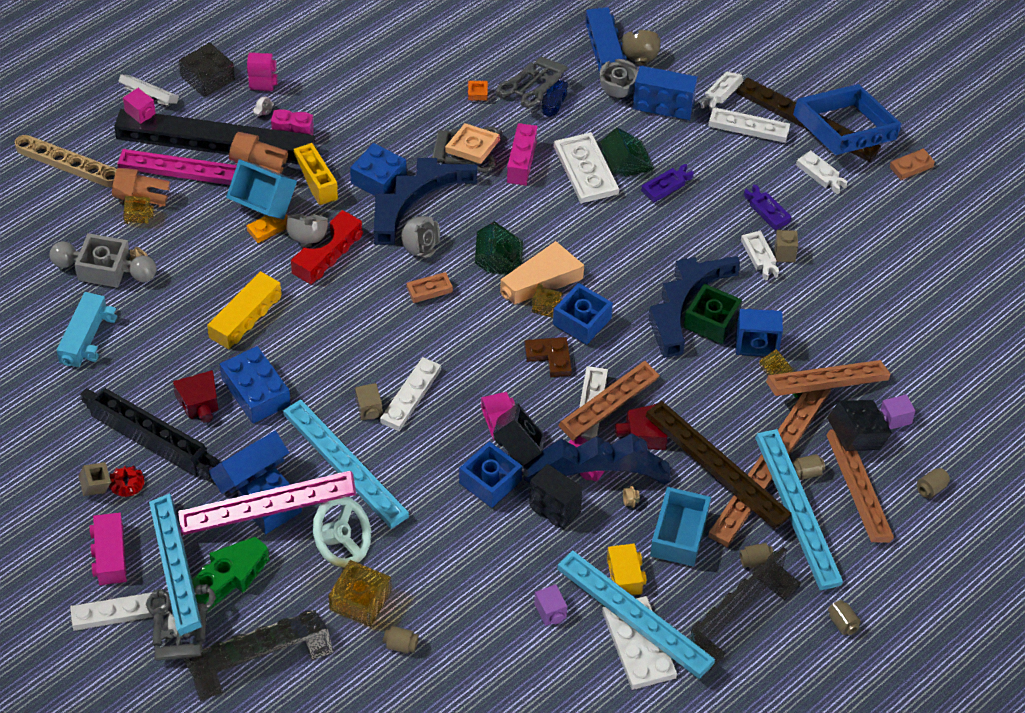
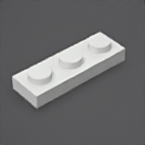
[118,74,179,106]

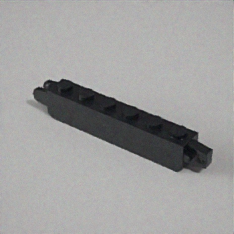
[80,388,220,479]

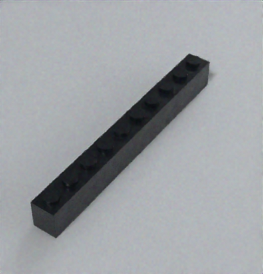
[114,109,316,165]

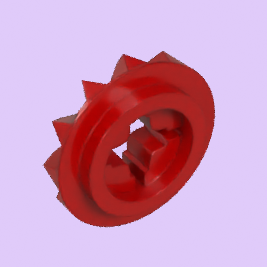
[109,464,145,497]

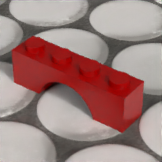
[291,210,363,285]

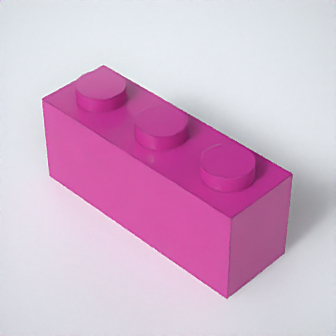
[507,123,537,186]
[90,512,127,585]

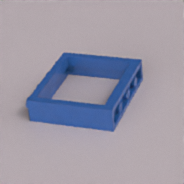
[793,84,902,155]

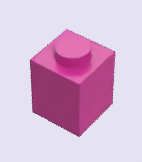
[123,88,156,124]

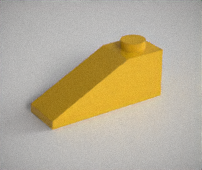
[294,143,338,206]

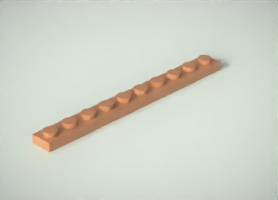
[708,389,831,547]

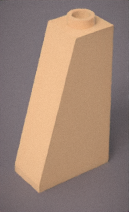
[500,241,584,305]

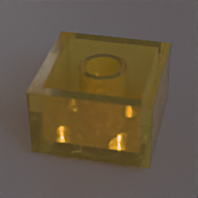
[328,560,392,627]

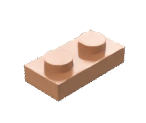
[890,148,935,180]
[406,272,453,303]

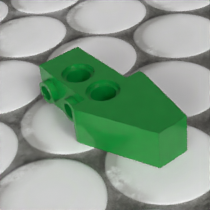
[191,537,270,613]

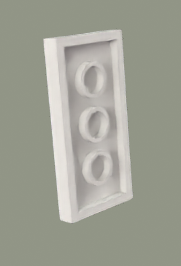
[554,132,619,203]
[602,596,677,690]

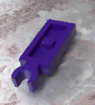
[641,164,694,203]
[744,184,792,231]

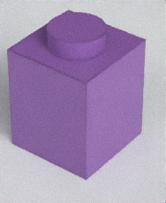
[879,394,915,429]
[534,584,567,626]

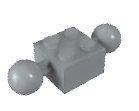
[49,233,157,288]

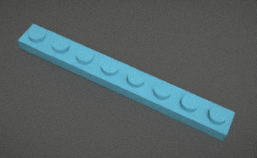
[283,399,409,529]
[755,429,843,591]
[149,493,202,636]
[557,550,715,679]

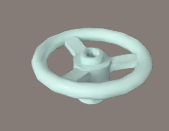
[313,497,371,568]

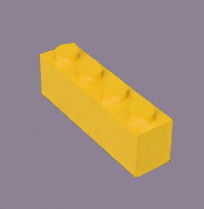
[207,271,282,349]

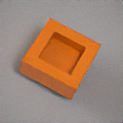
[468,81,488,101]

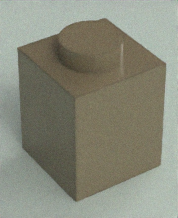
[774,230,798,262]
[355,383,382,421]
[78,462,111,496]

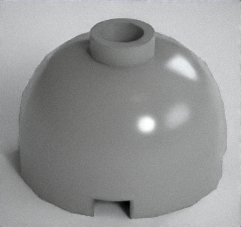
[599,59,638,98]
[287,214,328,247]
[401,216,440,258]

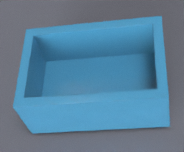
[226,159,297,220]
[650,487,711,567]

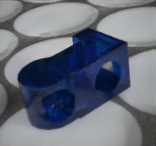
[541,80,568,117]

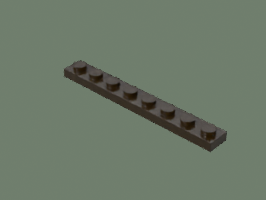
[736,77,881,162]
[645,401,792,530]

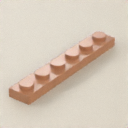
[766,360,890,396]
[558,361,660,441]
[826,429,894,543]

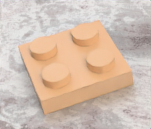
[445,123,500,164]

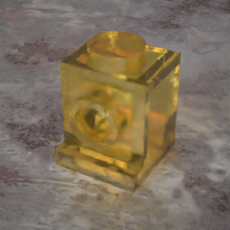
[123,196,154,224]
[532,284,563,318]
[759,349,792,376]

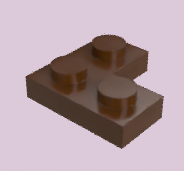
[524,337,572,377]

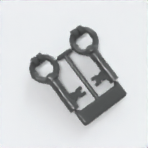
[496,56,568,109]
[432,126,503,172]
[146,584,216,661]

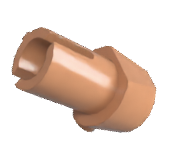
[229,132,288,174]
[112,168,170,207]

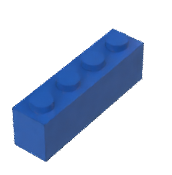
[585,7,627,73]

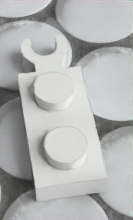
[700,72,744,111]
[796,150,847,194]
[741,231,779,280]

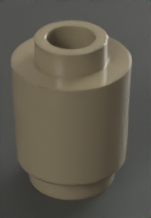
[792,454,825,480]
[917,468,950,498]
[739,543,774,569]
[828,600,861,635]
[383,626,419,654]

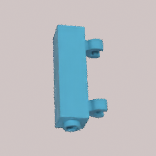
[57,292,118,368]

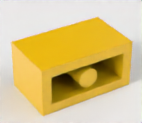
[607,543,646,595]

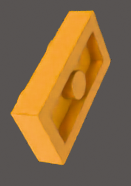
[246,214,288,243]

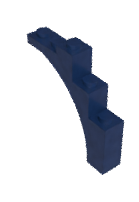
[374,158,477,245]
[649,256,740,358]
[523,433,671,485]

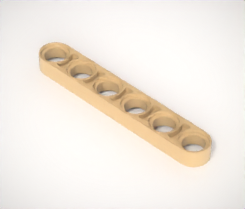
[15,135,117,188]

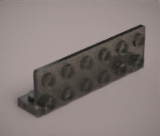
[690,547,801,672]
[183,610,334,701]

